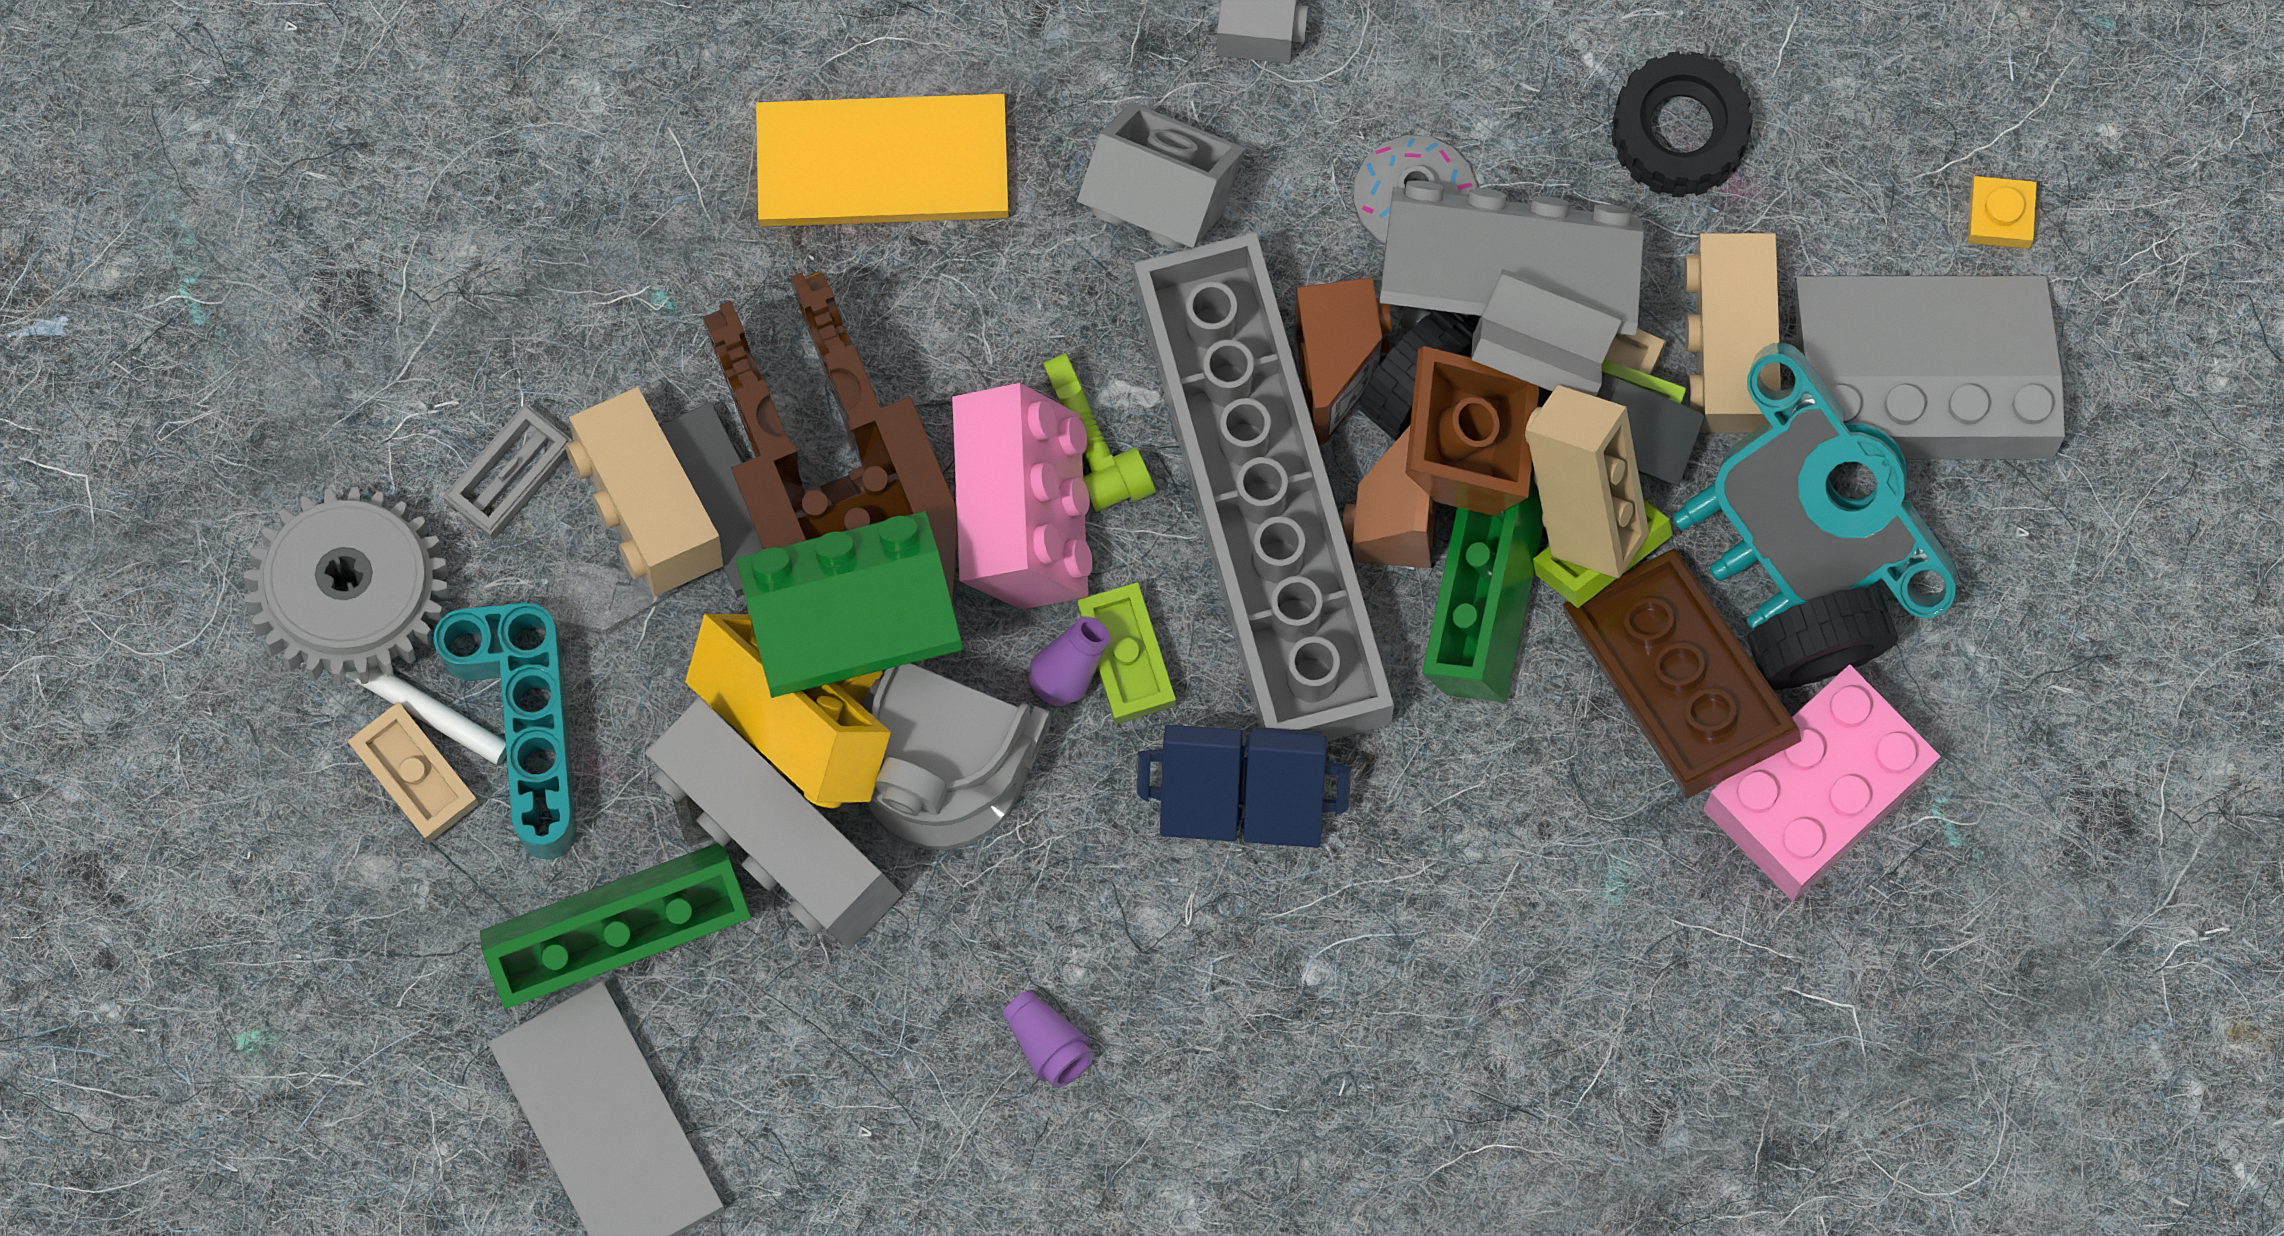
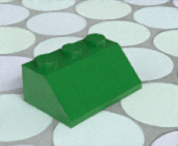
[735,511,963,698]

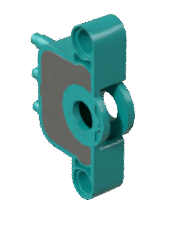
[1672,343,1957,631]

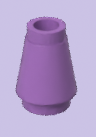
[1029,617,1110,706]
[1002,990,1094,1088]

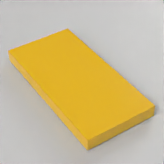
[756,94,1009,227]

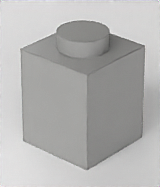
[1216,0,1308,63]

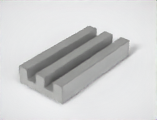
[442,403,573,541]

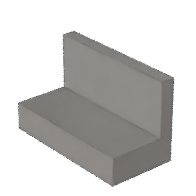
[1471,269,1622,397]

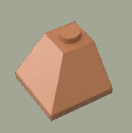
[1342,426,1437,568]

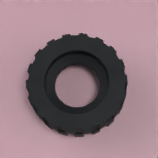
[1611,51,1753,198]
[1359,310,1477,441]
[1747,586,1899,690]

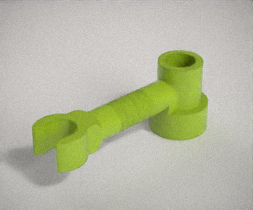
[1043,353,1156,512]

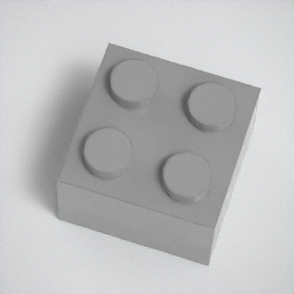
[1077,102,1246,248]

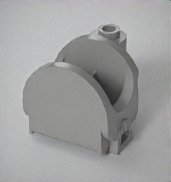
[862,663,1051,850]

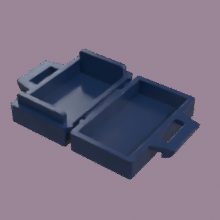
[1137,724,1352,848]

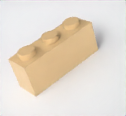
[1684,233,1781,433]
[1525,385,1649,579]
[565,387,724,597]

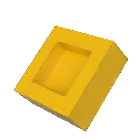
[1967,176,2037,249]

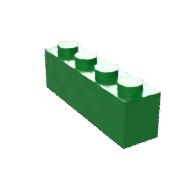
[1422,461,1543,702]
[480,843,751,1010]

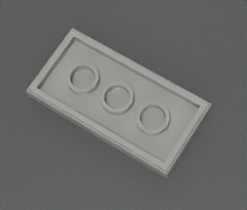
[487,981,725,1236]

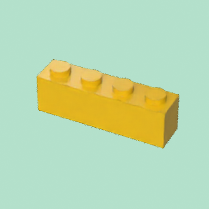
[685,613,891,808]

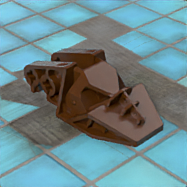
[702,270,958,603]

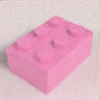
[952,383,1092,610]
[1703,664,1941,902]

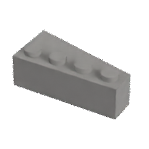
[645,697,903,950]

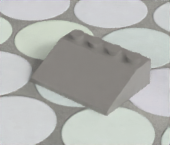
[1380,181,1644,335]
[1795,276,2065,459]

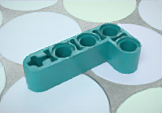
[433,603,577,860]

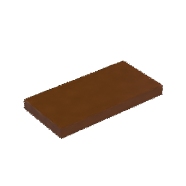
[1563,548,1801,799]

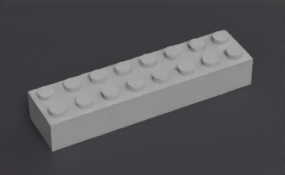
[1134,232,1394,741]

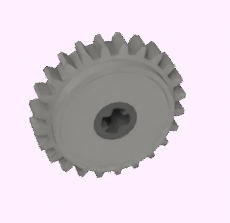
[243,487,449,686]

